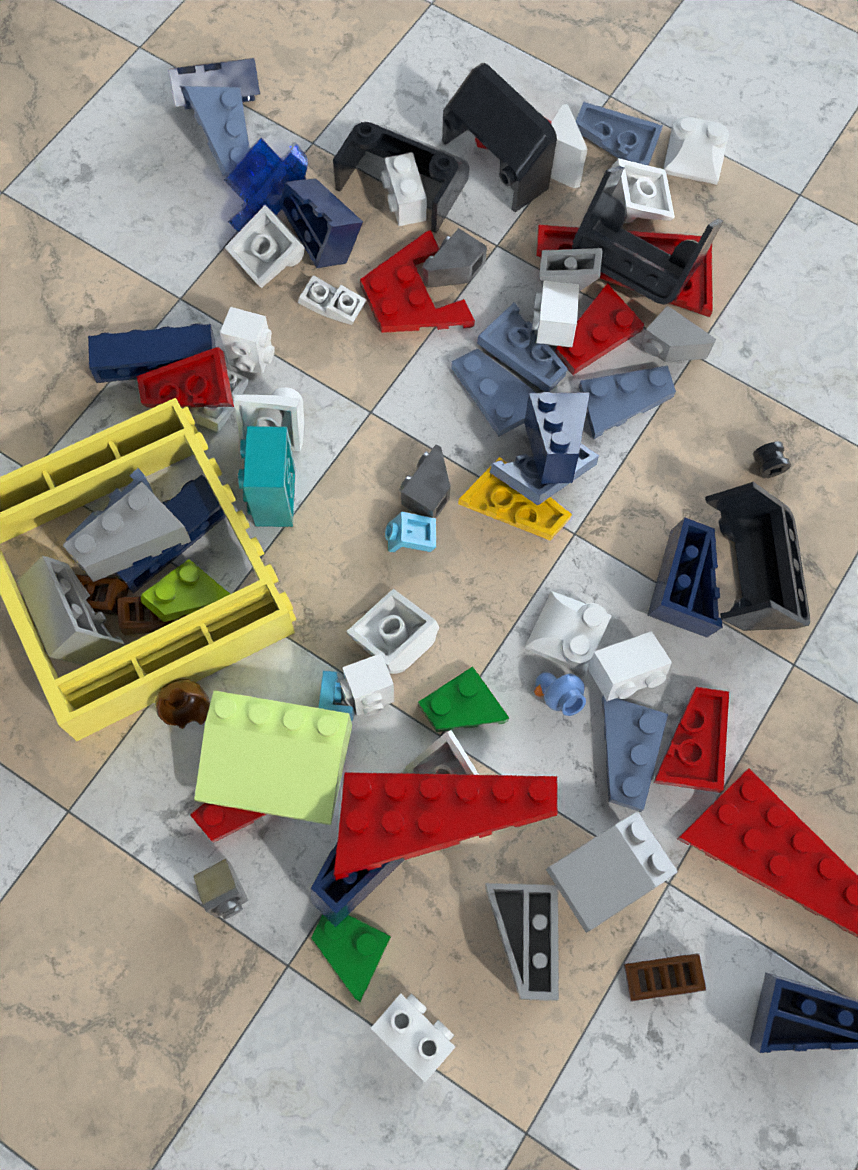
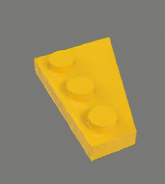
[458,457,572,541]

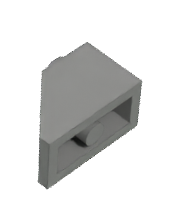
[539,248,602,292]
[641,306,716,362]

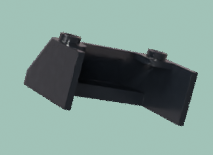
[442,63,557,213]
[333,122,469,233]
[572,165,724,305]
[705,482,810,631]

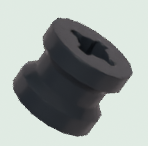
[753,441,791,478]

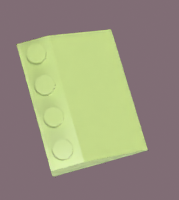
[194,690,352,825]

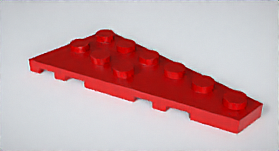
[536,225,713,318]
[677,768,858,938]
[334,772,558,880]

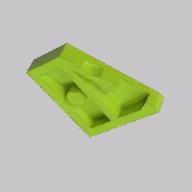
[141,559,230,622]

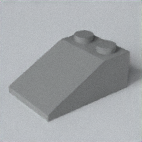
[546,811,678,933]

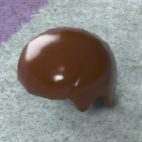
[155,679,210,729]

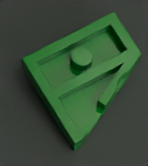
[418,666,509,732]
[311,914,391,1002]

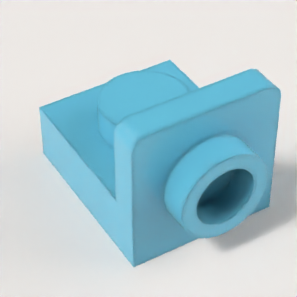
[385,512,436,552]
[318,671,354,721]

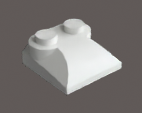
[663,117,729,185]
[612,158,674,223]
[225,205,305,288]
[234,387,304,451]
[346,589,439,674]
[525,591,612,675]

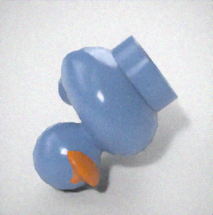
[534,672,586,716]

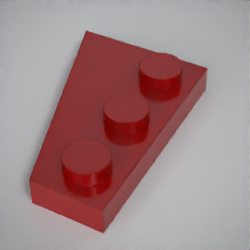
[555,283,645,375]
[137,347,234,408]
[653,687,729,793]

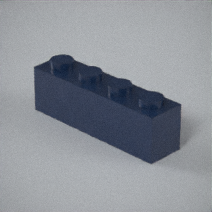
[88,323,216,383]
[114,474,226,594]

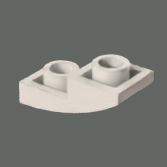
[298,275,367,325]
[191,369,248,432]

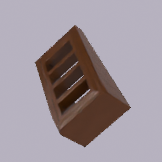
[75,574,128,616]
[118,596,187,636]
[624,953,706,1001]

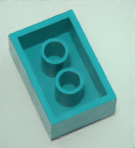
[238,426,296,527]

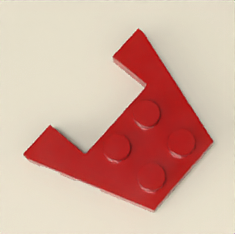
[360,230,475,333]

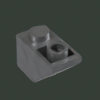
[422,228,487,288]
[399,444,451,518]
[193,859,249,919]

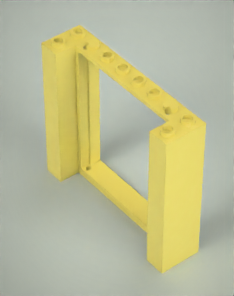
[0,398,296,741]

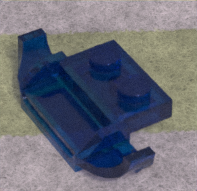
[224,137,308,232]

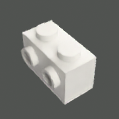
[381,153,427,226]
[532,280,579,347]
[220,307,275,374]
[588,631,672,701]
[339,653,394,716]
[371,994,455,1082]

